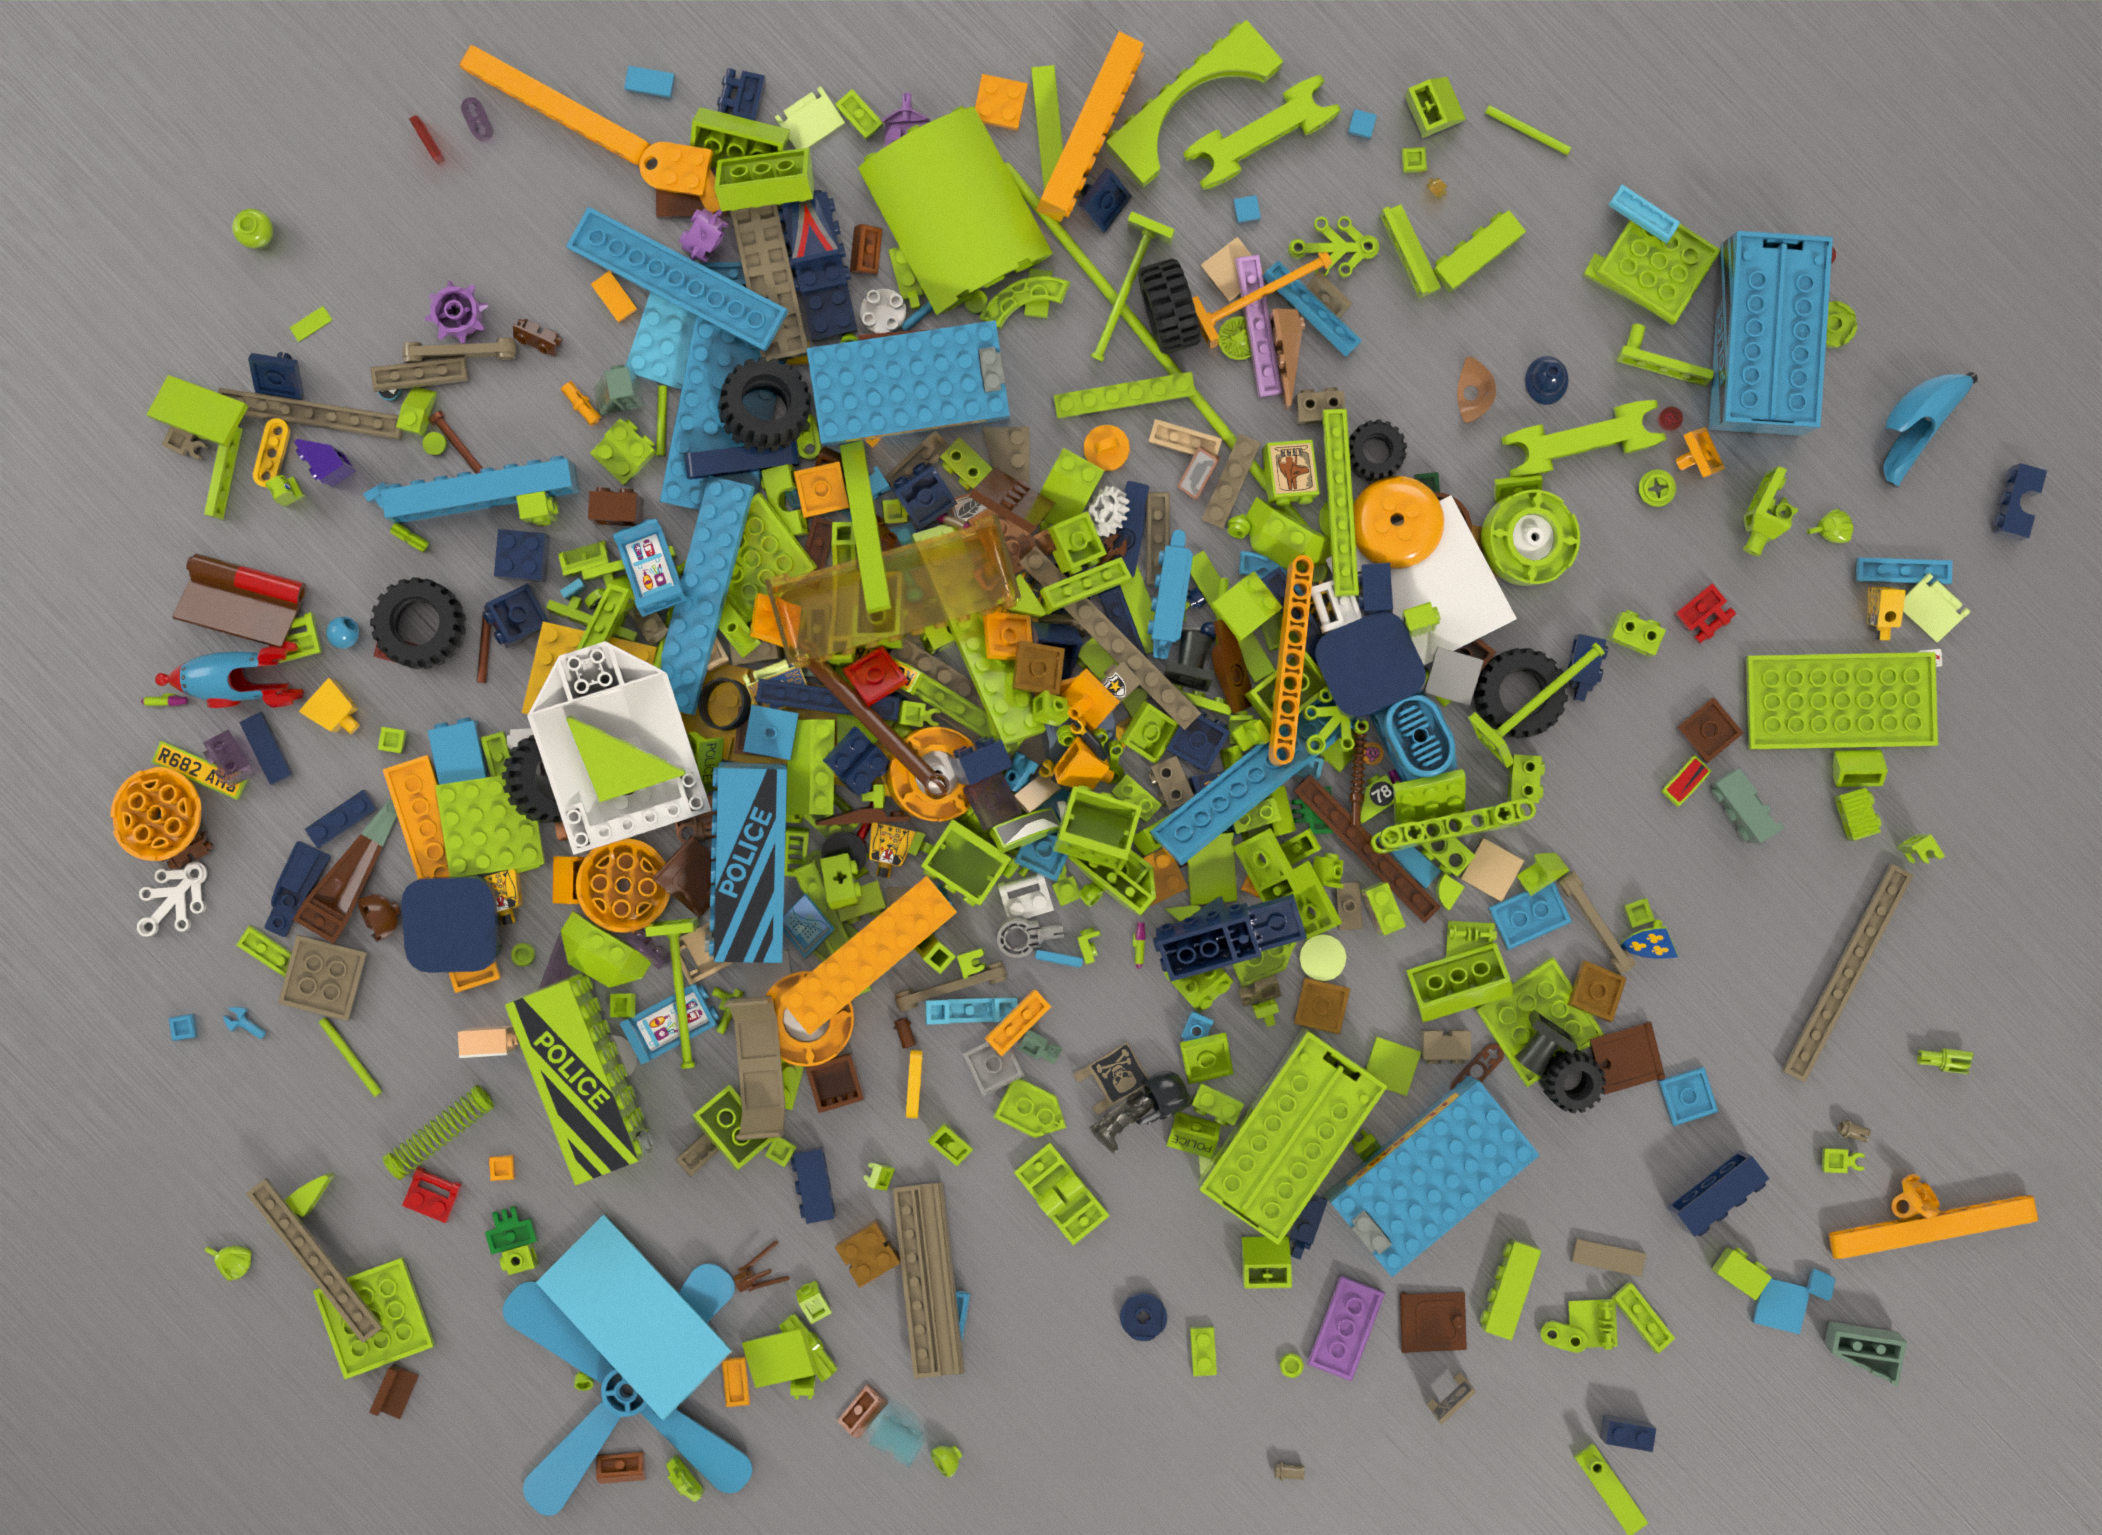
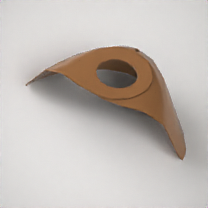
[1457,357,1496,423]

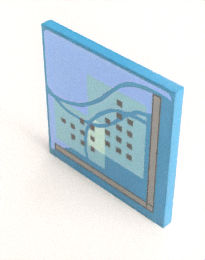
[783,893,835,959]

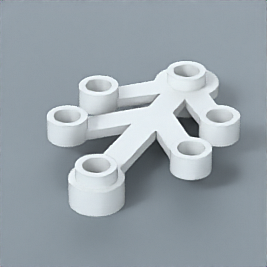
[137,862,207,937]

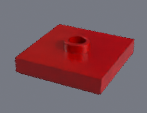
[843,645,908,707]

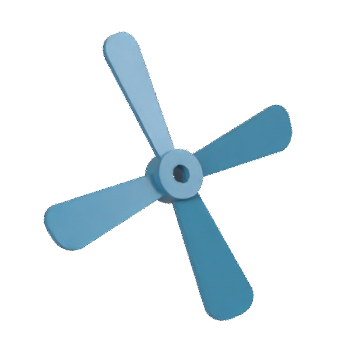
[503,1263,753,1516]

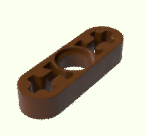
[1450,1043,1504,1090]

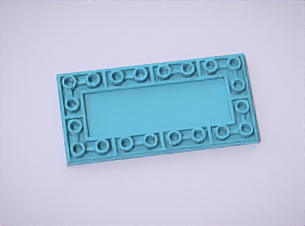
[536,1214,733,1420]

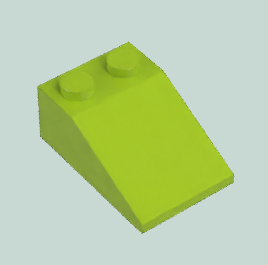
[1040,448,1105,525]

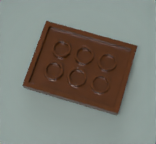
[969,467,1055,534]

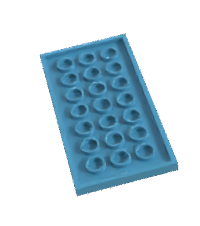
[659,318,784,511]

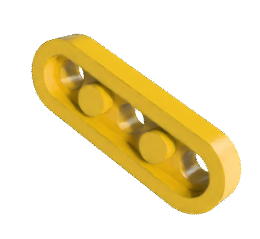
[253,418,291,488]

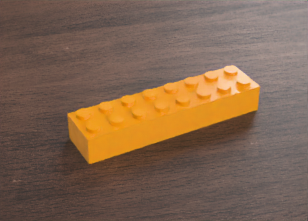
[1036,31,1145,223]
[779,876,957,1035]

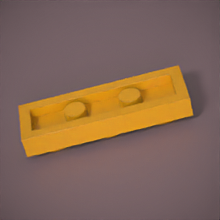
[984,989,1051,1056]

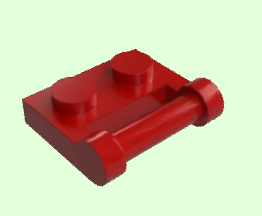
[402,1166,462,1223]

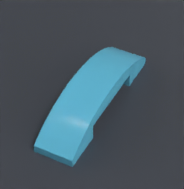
[925,998,1017,1025]

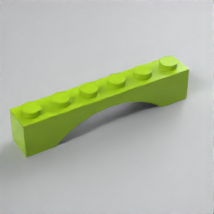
[828,522,858,666]

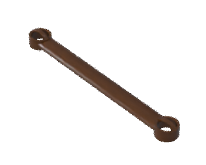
[794,641,950,800]

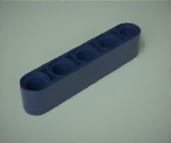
[683,441,801,479]

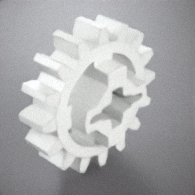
[1086,486,1130,537]

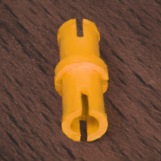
[560,381,602,426]

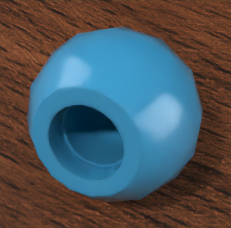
[326,617,359,649]

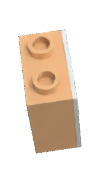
[458,1026,519,1058]

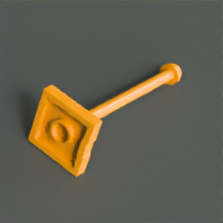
[1192,252,1332,349]

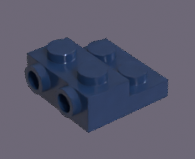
[891,462,958,530]
[483,583,550,648]
[1166,708,1230,773]
[823,726,890,796]

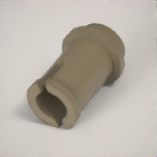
[1838,1120,1871,1143]
[1274,1462,1305,1481]

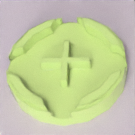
[1299,934,1346,981]

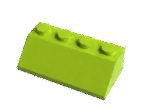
[690,107,790,168]
[714,148,814,211]
[786,719,835,815]
[1406,943,1513,1023]

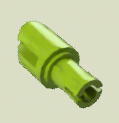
[1917,1048,1974,1075]

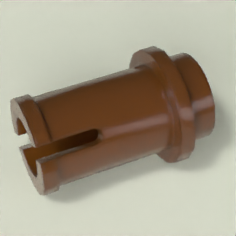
[893,1017,917,1049]

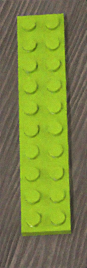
[911,524,1046,746]

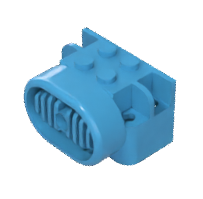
[1369,691,1458,782]

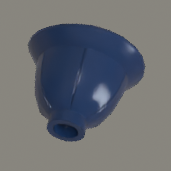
[1525,356,1569,405]

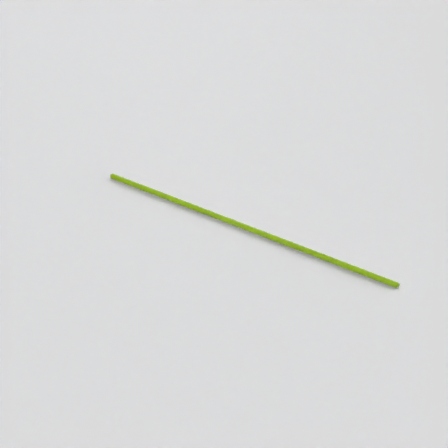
[1005,161,1452,707]

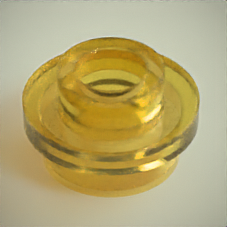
[1426,177,1448,199]

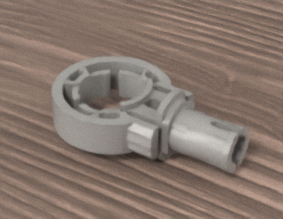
[997,916,1064,958]

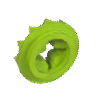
[1638,469,1676,507]

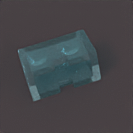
[869,1414,925,1467]

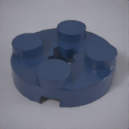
[1120,1292,1167,1341]

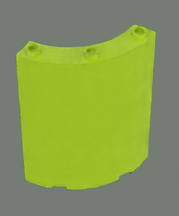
[858,106,1053,315]

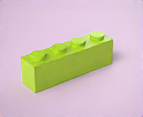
[1433,210,1526,294]
[1480,1238,1542,1341]

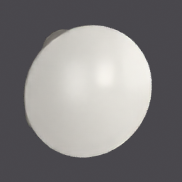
[860,289,906,333]

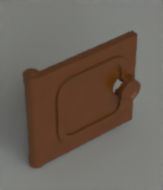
[652,835,716,918]
[1589,1021,1666,1095]
[1400,1291,1467,1353]

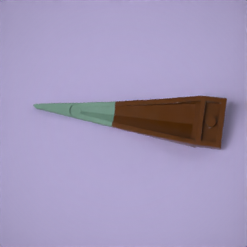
[292,798,397,944]

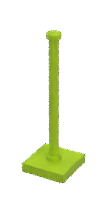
[1090,211,1175,362]
[1468,643,1605,768]
[645,917,699,1069]

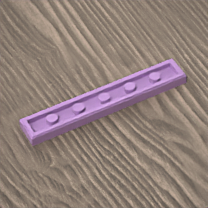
[1235,255,1283,398]

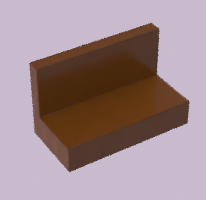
[369,1364,420,1420]

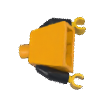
[1039,717,1114,792]

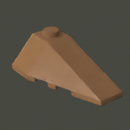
[1270,309,1305,410]

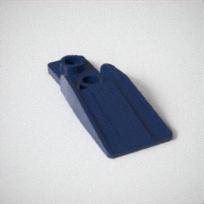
[1101,481,1149,577]
[264,841,331,937]

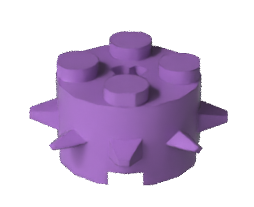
[679,208,729,263]
[425,281,488,344]

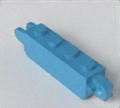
[1147,530,1193,660]

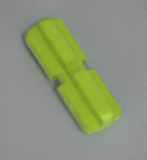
[390,523,429,552]

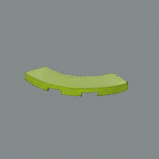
[979,276,1071,328]

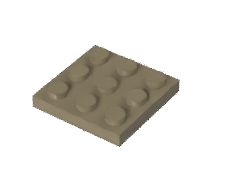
[278,935,368,1021]

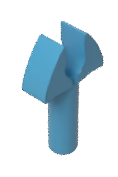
[223,1007,266,1039]

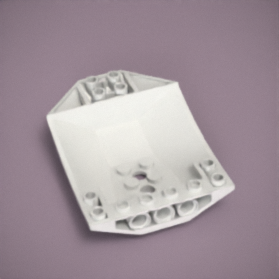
[527,641,711,855]

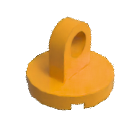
[1083,425,1130,472]
[1892,1174,1940,1219]

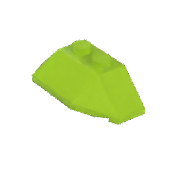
[1245,496,1331,571]
[1068,849,1156,916]
[561,910,654,988]

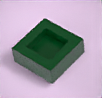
[1414,472,1440,493]

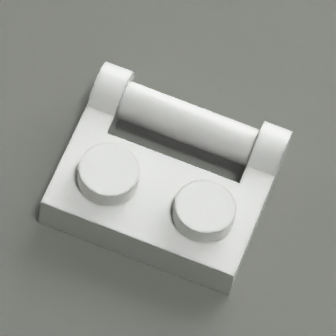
[1311,580,1363,634]
[997,873,1054,919]

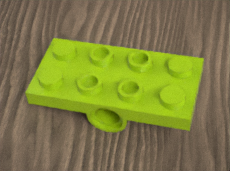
[1014,1142,1110,1246]

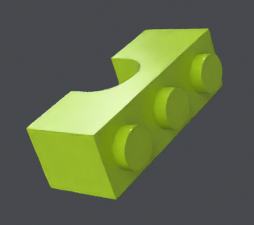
[761,464,809,538]

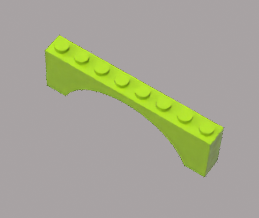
[1106,19,1283,189]

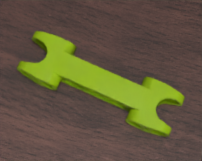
[1183,75,1342,190]
[1501,400,1667,477]
[1370,799,1536,854]

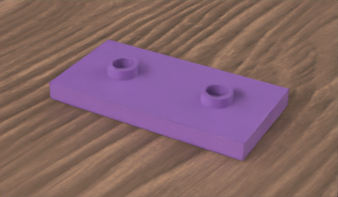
[1307,1275,1385,1381]

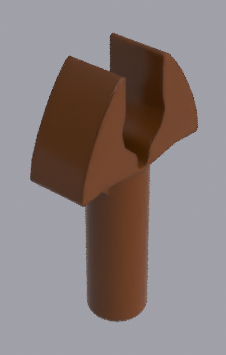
[1095,534,1127,567]

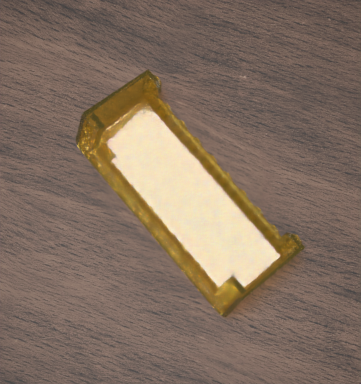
[764,514,1021,669]

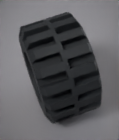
[1349,419,1407,481]
[1540,1049,1606,1113]

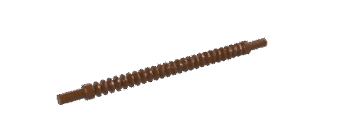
[1350,720,1368,826]

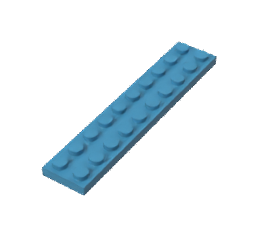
[566,206,789,352]
[660,475,755,715]
[1150,692,1357,866]

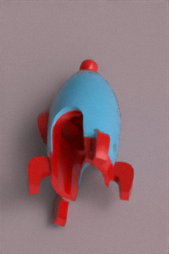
[155,641,304,708]

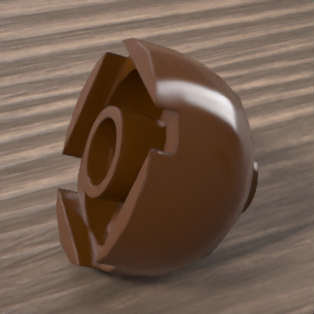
[357,894,401,942]

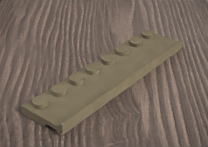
[889,638,1046,777]
[892,1182,965,1379]

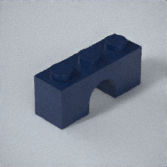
[1993,463,2047,541]

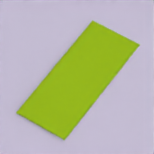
[289,306,332,342]

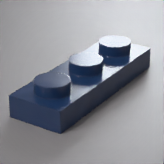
[304,790,378,849]

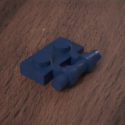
[717,68,766,121]

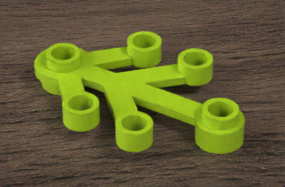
[1288,216,1379,278]
[1303,688,1369,755]
[1056,725,1124,784]

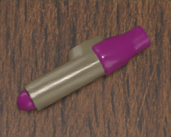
[936,513,970,530]

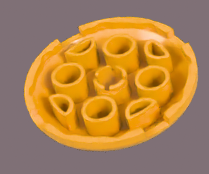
[1353,476,1444,569]
[110,767,202,861]
[576,838,670,932]

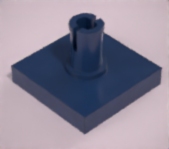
[1078,168,1132,233]
[248,352,304,400]

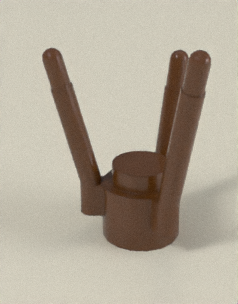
[733,1241,790,1293]

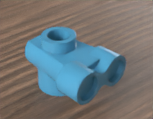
[1003,751,1039,792]

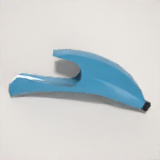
[1883,372,1978,488]

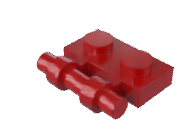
[1674,583,1736,644]

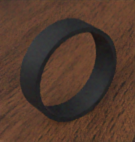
[698,678,751,731]

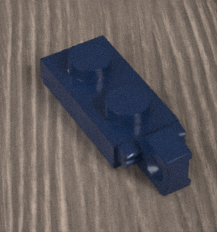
[1289,1194,1328,1260]

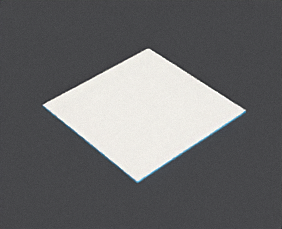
[1326,496,1517,666]

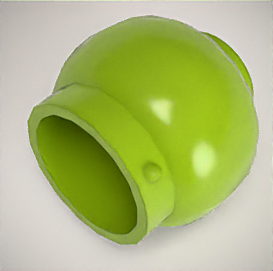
[232,208,273,248]

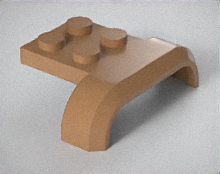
[968,508,1057,591]

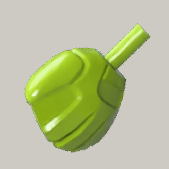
[1807,509,1854,543]
[204,1246,252,1281]

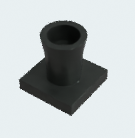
[1164,631,1214,692]
[1514,1010,1578,1076]

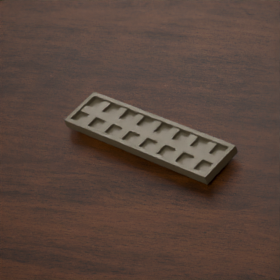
[731,204,808,361]

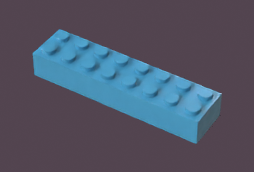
[380,456,580,523]

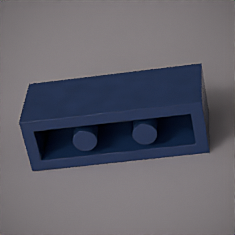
[791,1146,836,1224]

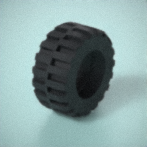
[1138,258,1201,354]
[718,357,811,453]
[370,577,466,669]
[1474,648,1568,738]
[502,735,562,823]

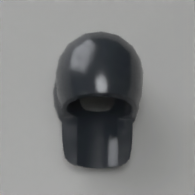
[1136,1071,1192,1125]

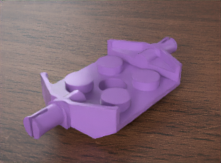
[882,93,930,147]

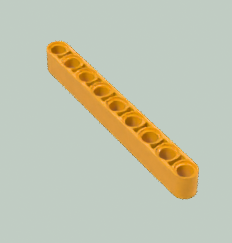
[459,45,650,166]
[1268,555,1314,766]
[1828,1195,2039,1259]

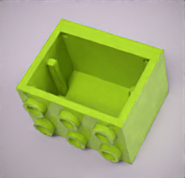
[1053,785,1142,871]
[921,819,1012,907]

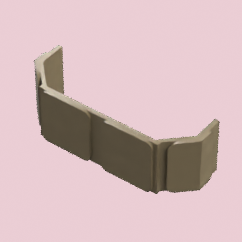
[724,996,786,1140]

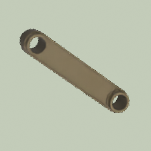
[402,338,517,363]
[1558,871,1637,975]
[895,961,1008,1012]

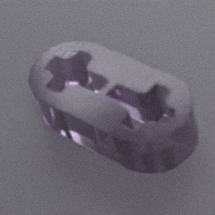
[461,97,494,142]

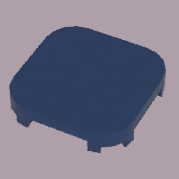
[1315,611,1426,722]
[401,875,502,973]

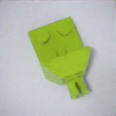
[1743,466,1791,557]

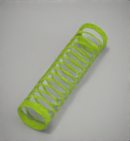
[382,1085,494,1180]

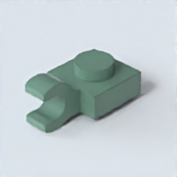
[1017,1030,1062,1064]

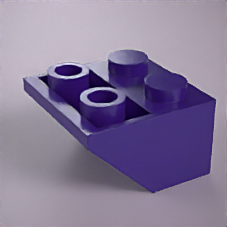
[294,439,356,487]

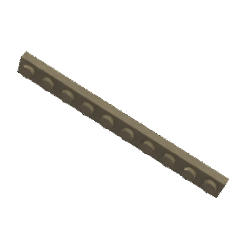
[1019,546,1201,730]
[1782,864,1914,1083]

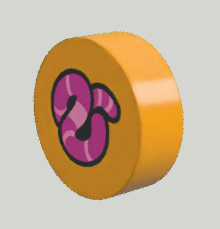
[1363,742,1384,766]

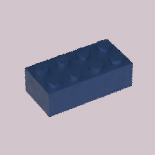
[1666,1150,1770,1237]

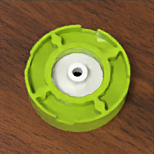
[1481,490,1580,586]

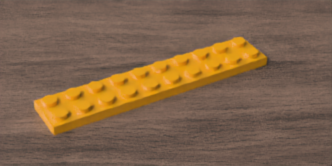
[382,755,502,993]

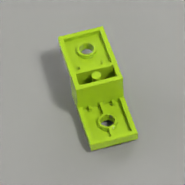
[1233,828,1342,941]

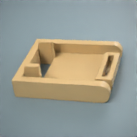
[669,922,734,985]

